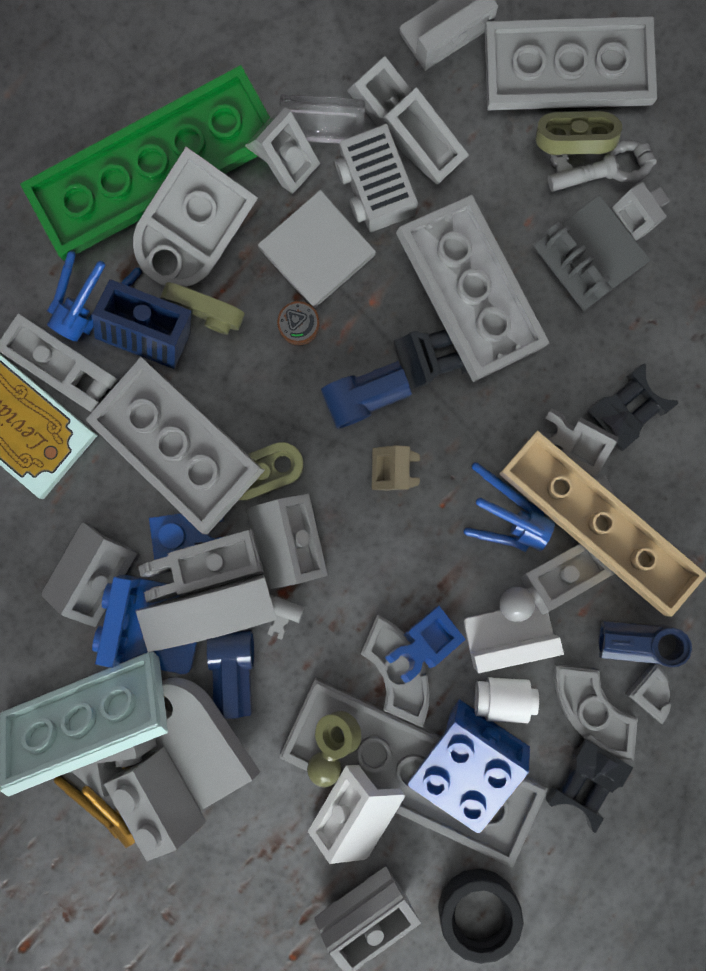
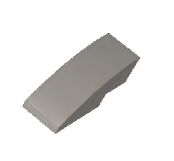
[347,56,469,184]
[136,574,277,652]

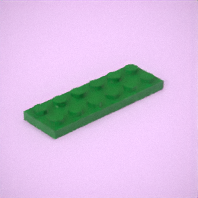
[20,65,270,261]

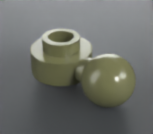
[307,711,361,787]

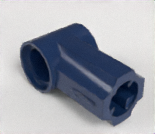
[321,361,412,429]
[598,620,692,667]
[207,630,254,719]

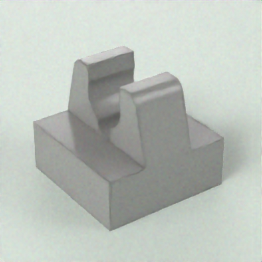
[611,182,670,241]

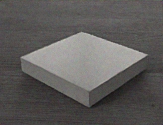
[258,190,376,309]

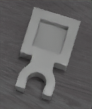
[539,408,619,477]

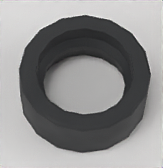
[438,869,524,964]

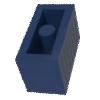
[92,279,192,369]

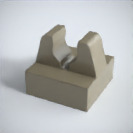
[372,445,420,491]

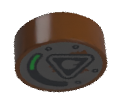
[277,301,320,346]

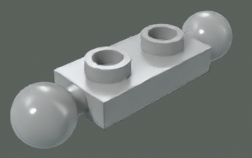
[500,544,615,622]

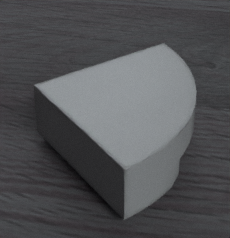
[626,663,671,724]

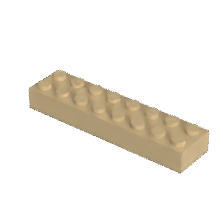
[499,431,706,617]

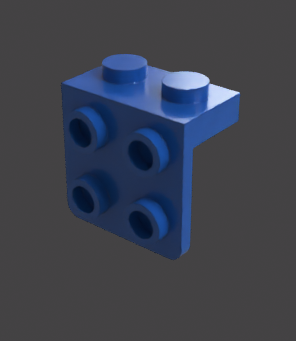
[92,575,198,674]

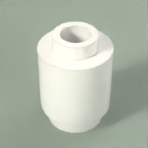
[474,677,539,724]

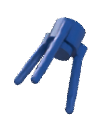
[47,251,142,342]
[464,462,555,552]

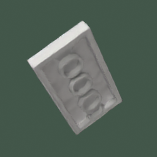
[396,195,550,382]

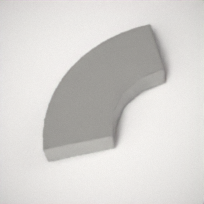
[361,614,429,728]
[554,664,638,761]

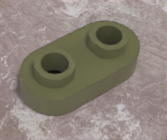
[535,111,622,155]
[160,282,245,335]
[239,442,304,501]

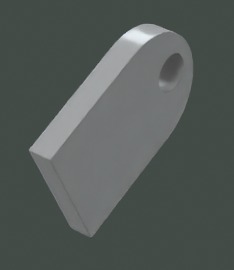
[133,147,258,287]
[150,678,260,811]

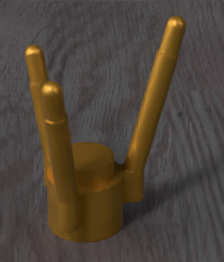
[54,767,135,848]

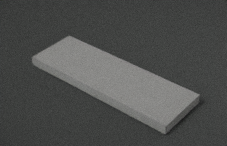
[279,678,548,868]

